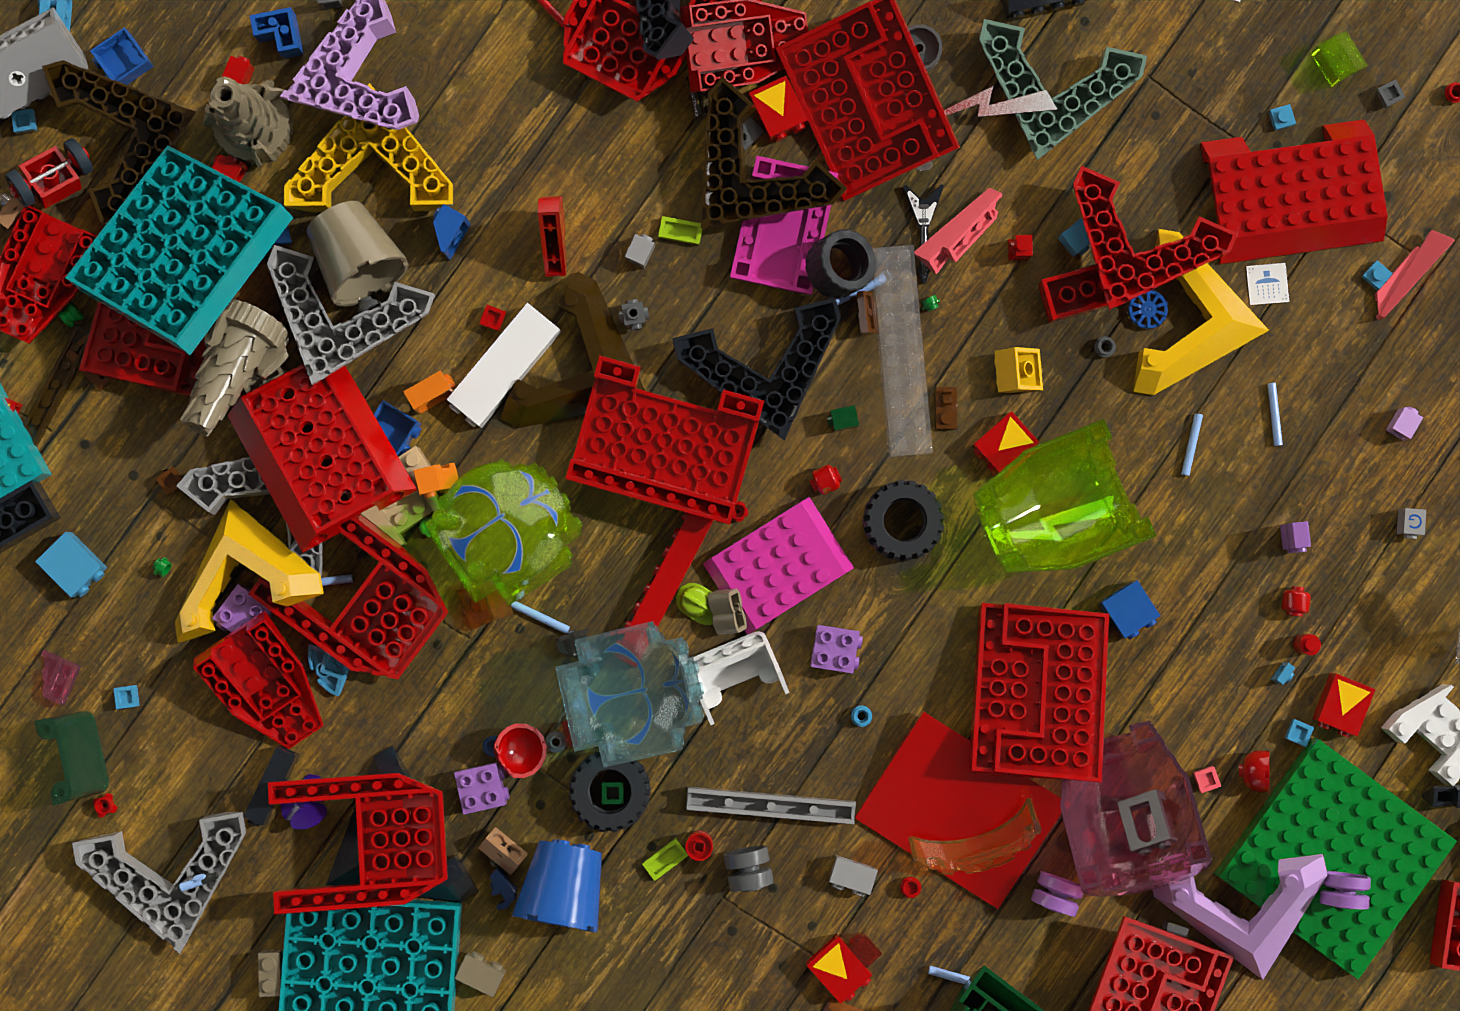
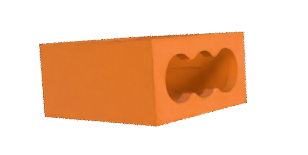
[403,371,457,414]

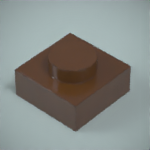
[155,466,183,496]

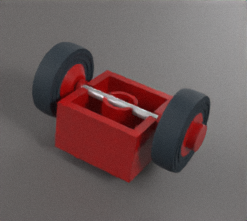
[5,138,93,209]

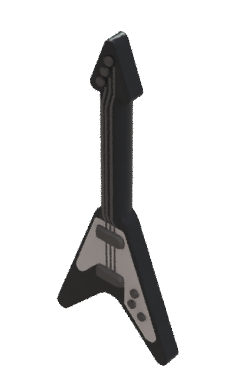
[903,184,944,284]

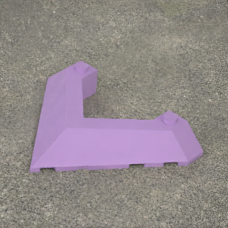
[280,0,419,130]
[1150,854,1327,980]

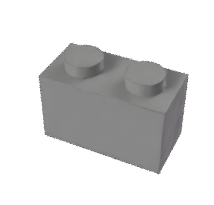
[829,855,878,897]

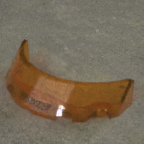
[908,798,1042,875]

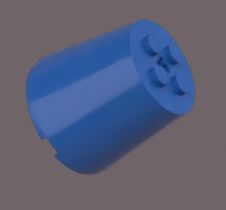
[512,839,602,933]

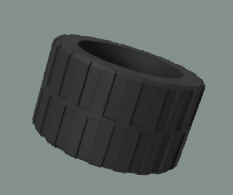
[805,229,876,299]

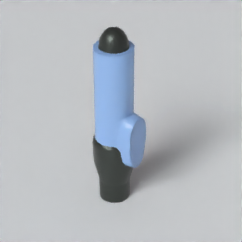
[177,872,219,892]

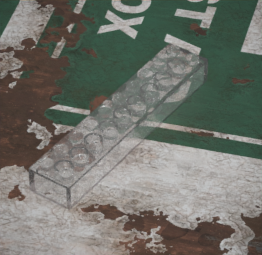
[872,245,933,459]

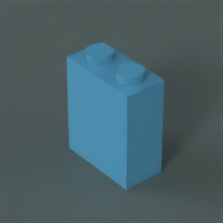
[35,532,107,598]

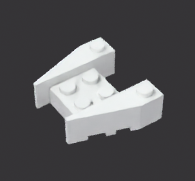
[1381,684,1460,786]

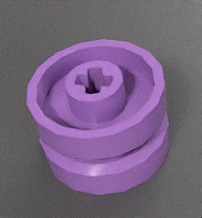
[1031,871,1085,917]
[1319,871,1371,909]

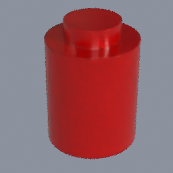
[1293,634,1321,655]

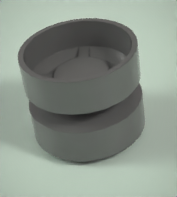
[723,845,774,892]

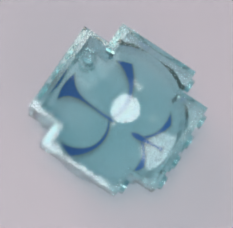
[555,622,704,767]

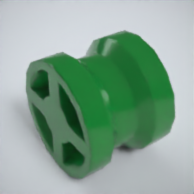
[58,301,84,328]

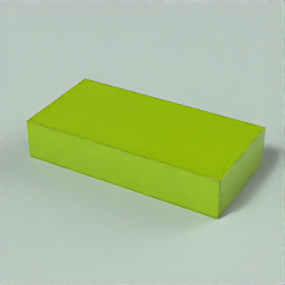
[658,216,703,245]
[642,838,688,881]

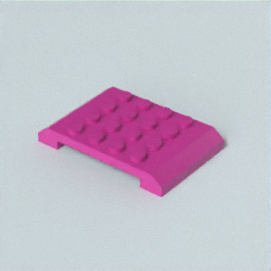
[730,156,838,296]
[703,497,854,635]

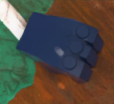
[490,867,518,910]

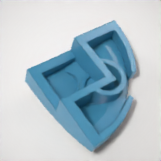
[308,643,350,696]

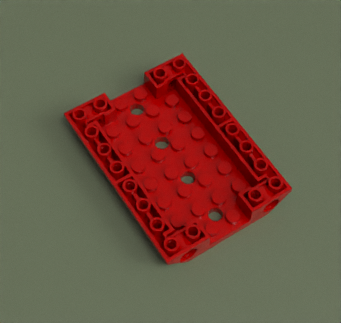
[227,364,417,553]

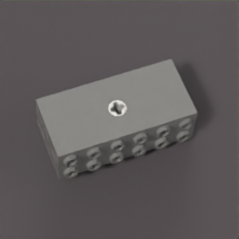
[0,8,88,119]

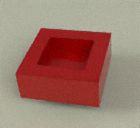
[479,304,507,332]

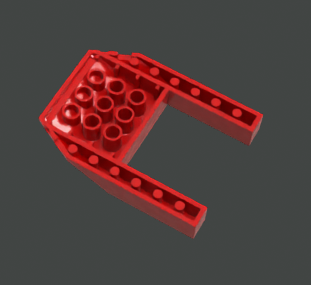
[563,0,719,102]
[248,514,449,679]
[268,773,448,914]

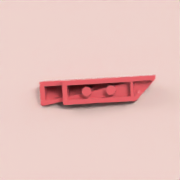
[914,188,1002,274]

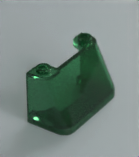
[34,711,109,806]

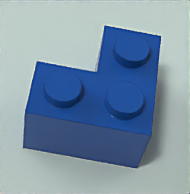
[250,7,304,59]

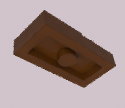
[850,291,877,335]
[935,387,957,430]

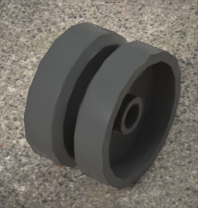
[908,25,942,72]

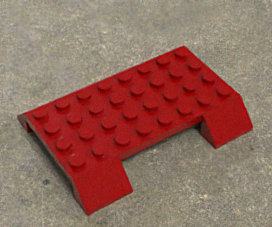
[1200,119,1388,265]
[565,355,764,524]

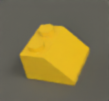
[994,347,1043,393]

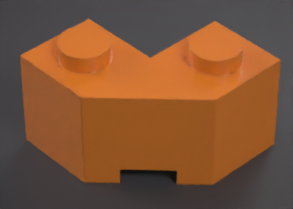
[413,463,461,499]

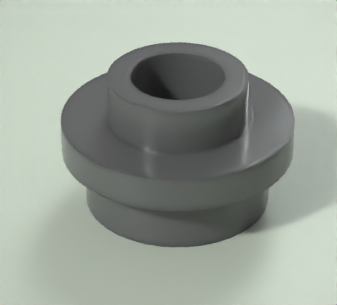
[1094,336,1116,358]
[546,731,567,753]

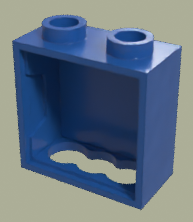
[90,27,154,85]
[374,400,422,457]
[1099,580,1160,640]

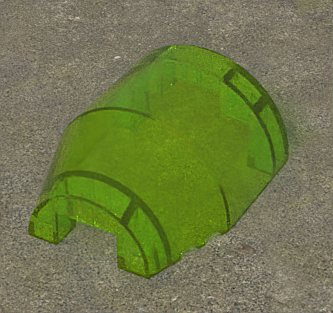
[974,419,1157,573]

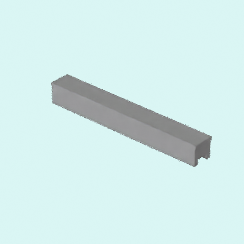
[686,787,856,824]

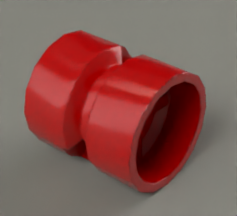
[686,830,713,861]

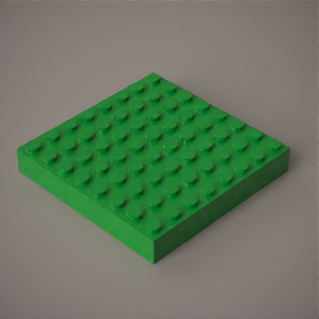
[1213,738,1457,980]

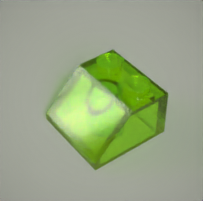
[1311,31,1368,87]

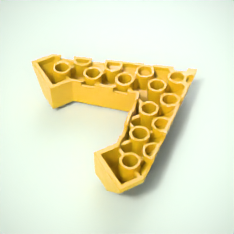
[284,83,453,212]
[1133,229,1269,395]
[175,499,324,643]

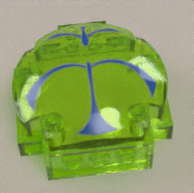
[425,459,583,606]

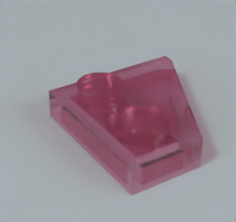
[42,650,81,705]

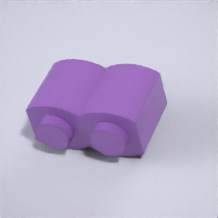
[1280,521,1311,554]

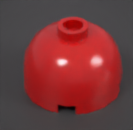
[1239,750,1270,793]

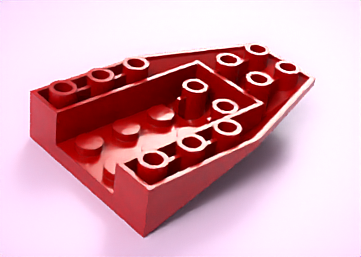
[680,0,808,92]
[0,206,97,344]
[193,610,324,749]

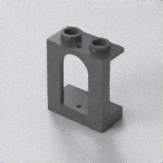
[1117,789,1178,856]

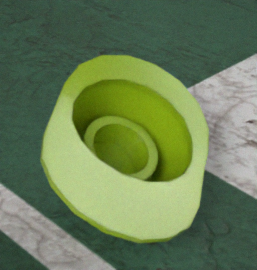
[676,583,713,625]

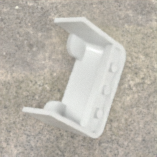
[687,631,789,725]

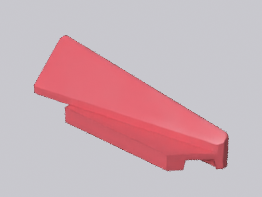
[1375,230,1455,320]

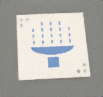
[1246,263,1289,305]

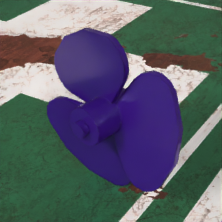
[281,774,328,829]

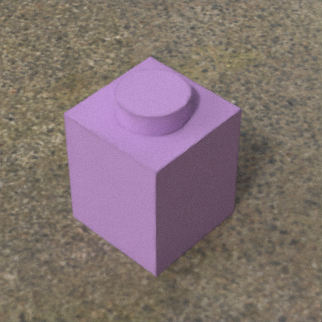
[1386,406,1423,441]

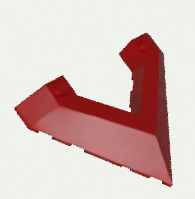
[1073,166,1238,310]

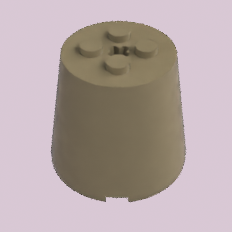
[306,201,409,306]

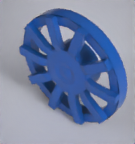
[1128,290,1168,329]

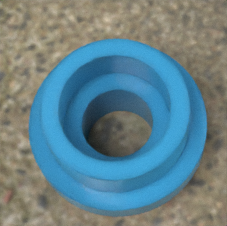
[851,706,872,727]

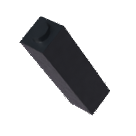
[243,746,300,827]

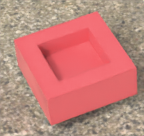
[1192,766,1221,793]

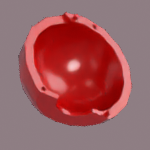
[493,723,547,778]

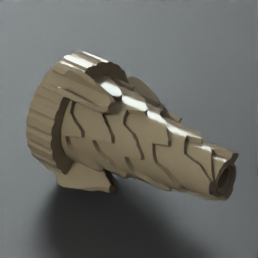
[203,77,293,167]
[180,299,289,437]

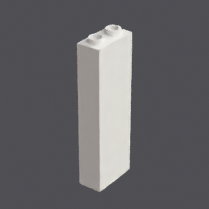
[447,303,561,428]

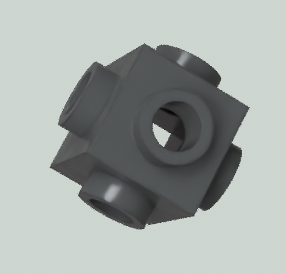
[618,299,649,331]

